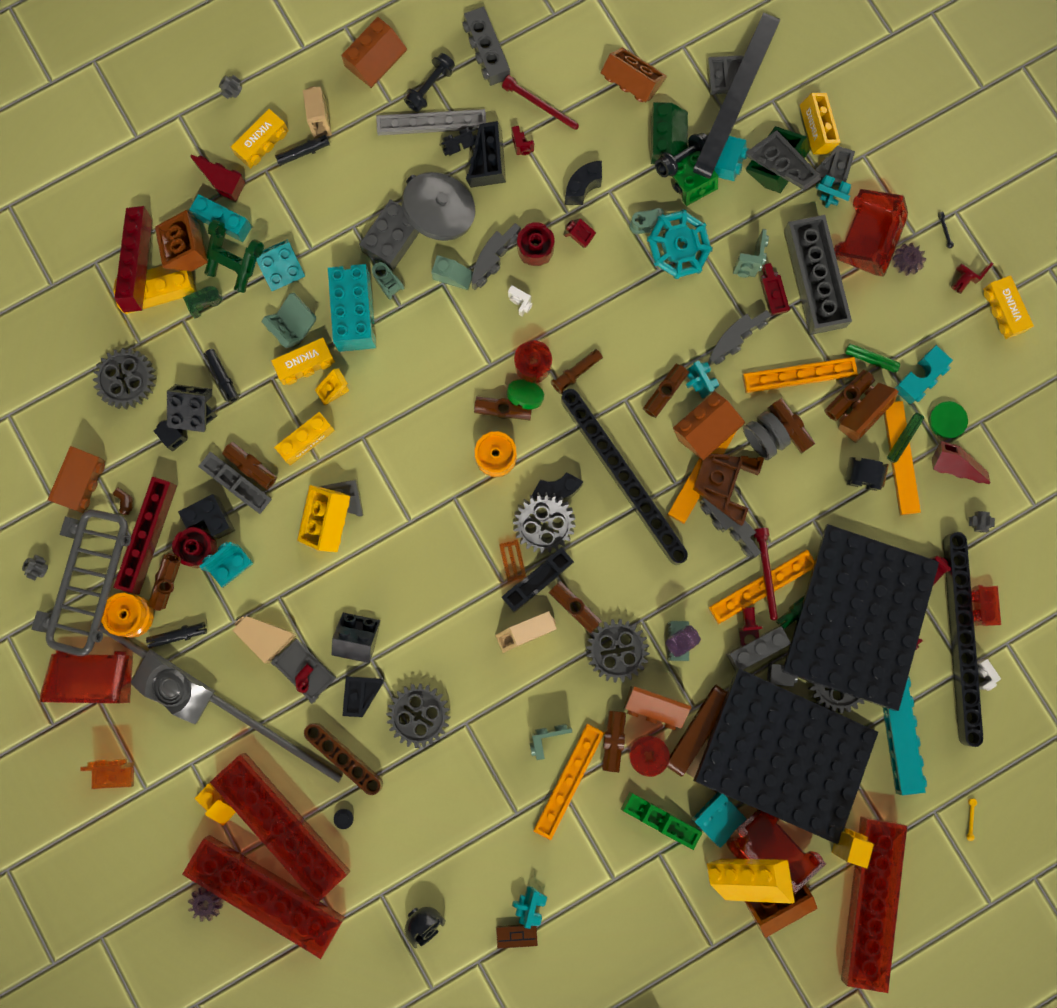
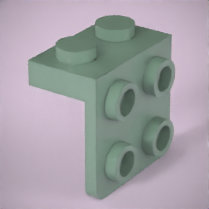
[733,229,769,278]
[261,293,316,348]
[529,724,572,760]

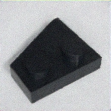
[342,676,385,717]

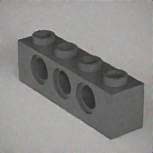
[462,6,510,86]

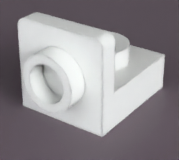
[508,285,533,316]
[977,659,1001,691]

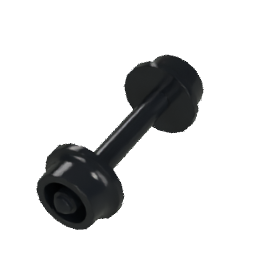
[404,53,455,112]
[655,133,708,178]

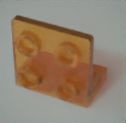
[80,759,134,789]

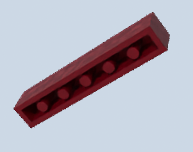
[114,206,153,313]
[113,477,177,595]

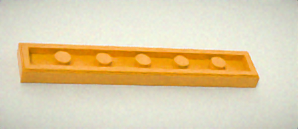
[742,357,858,393]
[884,401,921,515]
[667,431,737,524]
[708,549,815,624]
[533,723,605,840]

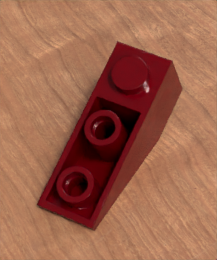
[190,154,246,202]
[932,441,991,484]

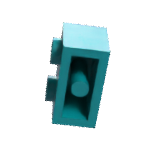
[714,136,749,181]

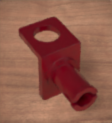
[951,262,994,294]
[739,607,763,646]

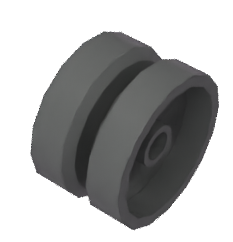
[743,411,791,460]

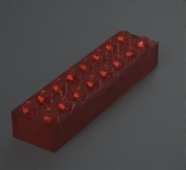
[210,753,351,904]
[841,816,907,993]
[182,835,346,959]

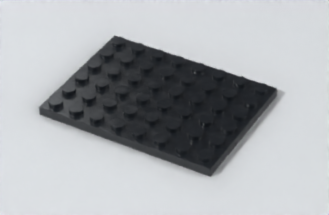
[782,524,939,711]
[693,669,879,844]

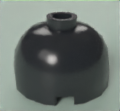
[405,907,446,949]

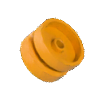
[474,431,517,477]
[101,593,154,638]

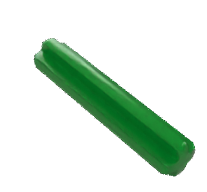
[845,344,900,373]

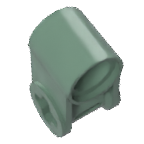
[629,208,665,234]
[372,262,405,300]

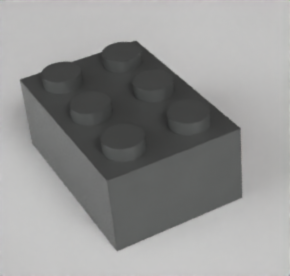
[359,199,419,271]

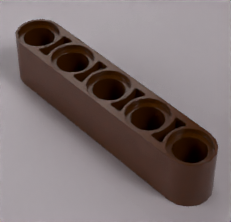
[665,684,727,777]
[304,723,383,795]

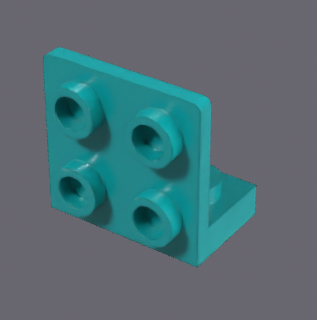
[256,239,305,291]
[199,542,254,588]
[692,792,747,848]

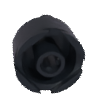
[845,457,889,491]

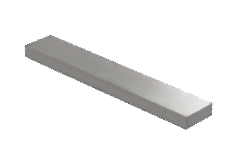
[376,109,486,135]

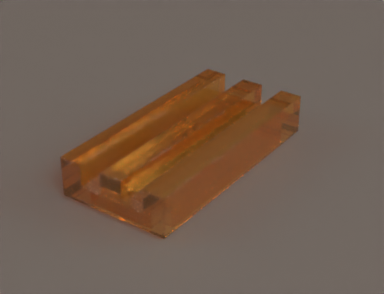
[499,540,526,582]

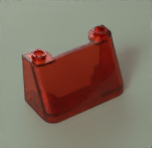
[834,189,908,277]
[40,650,133,703]
[726,810,826,905]

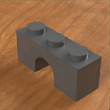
[726,626,791,671]

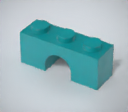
[189,194,252,242]
[894,345,953,405]

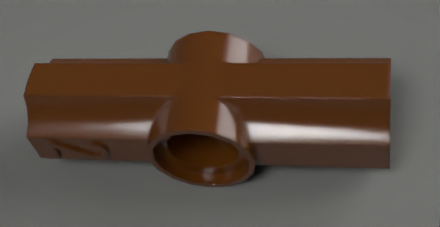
[643,363,689,418]
[824,370,876,421]
[474,396,532,421]
[768,398,816,454]
[222,442,278,490]
[148,553,181,611]
[549,581,602,634]
[602,710,626,773]

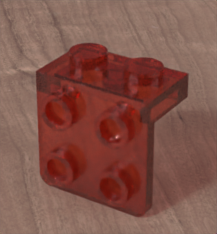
[971,585,1001,626]

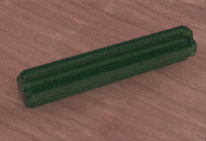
[887,412,924,463]

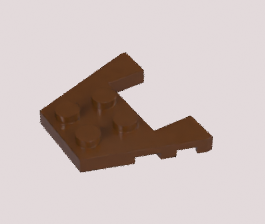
[693,454,764,526]

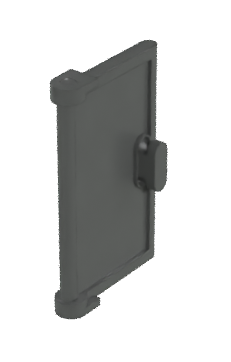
[271,639,336,704]

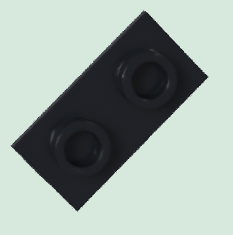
[439,127,477,156]

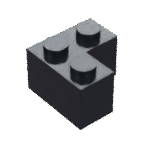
[178,494,235,539]

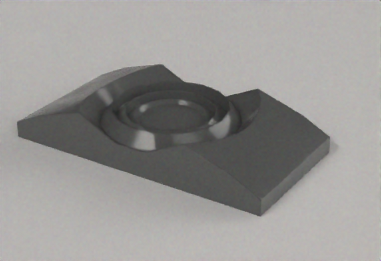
[131,649,215,724]

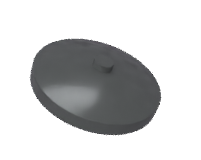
[402,172,475,241]

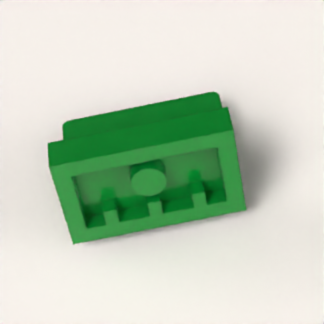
[672,151,718,206]

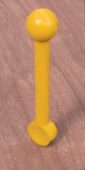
[966,798,977,841]

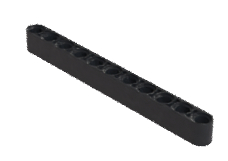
[693,12,781,179]
[561,389,688,565]
[943,532,983,747]

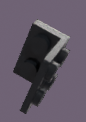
[167,384,212,432]

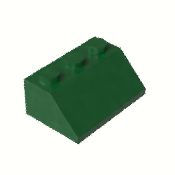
[651,102,688,164]
[746,126,810,194]

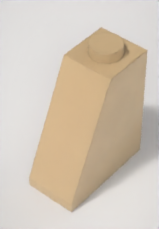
[303,87,332,139]
[495,611,557,653]
[232,616,296,664]

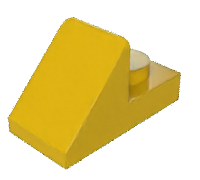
[315,368,349,405]
[194,783,238,826]

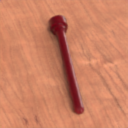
[502,75,579,130]
[754,528,778,621]

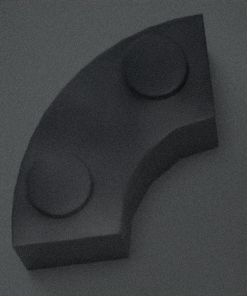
[565,160,602,205]
[532,472,584,501]

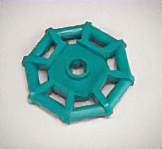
[647,209,713,279]

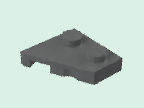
[707,55,743,95]
[815,146,855,186]
[318,479,363,516]

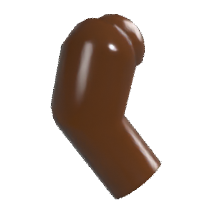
[113,487,133,515]

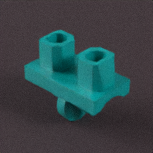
[816,174,851,208]
[686,361,719,399]
[512,886,547,929]

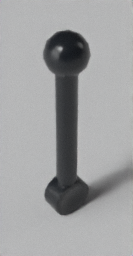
[938,211,954,249]

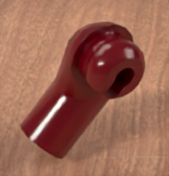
[295,664,314,693]

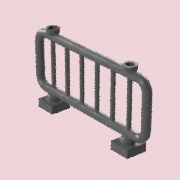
[31,510,131,656]

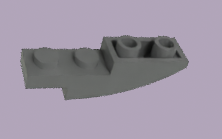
[471,223,521,290]
[708,310,771,366]
[700,498,762,559]

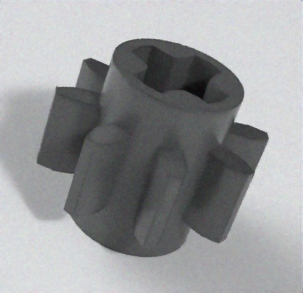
[219,75,242,99]
[969,511,995,533]
[22,555,48,581]

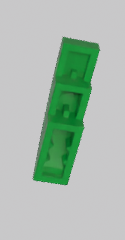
[621,792,703,850]

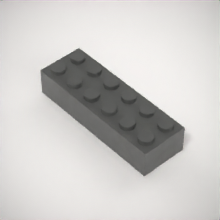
[784,215,852,335]

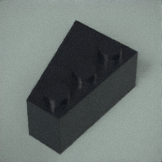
[466,121,506,188]

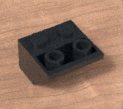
[331,612,381,663]

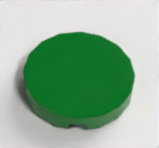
[506,379,544,409]
[928,401,968,439]

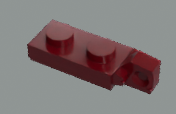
[761,263,790,316]

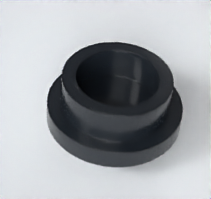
[334,809,354,829]

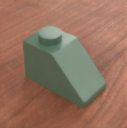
[431,255,473,290]

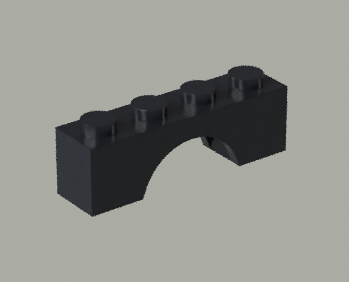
[501,547,574,613]

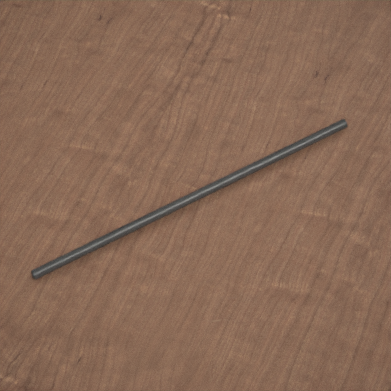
[99,622,342,783]

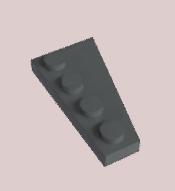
[746,131,821,191]

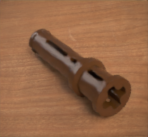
[551,349,603,394]

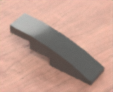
[198,452,272,514]

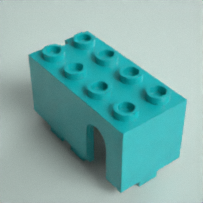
[328,264,376,352]

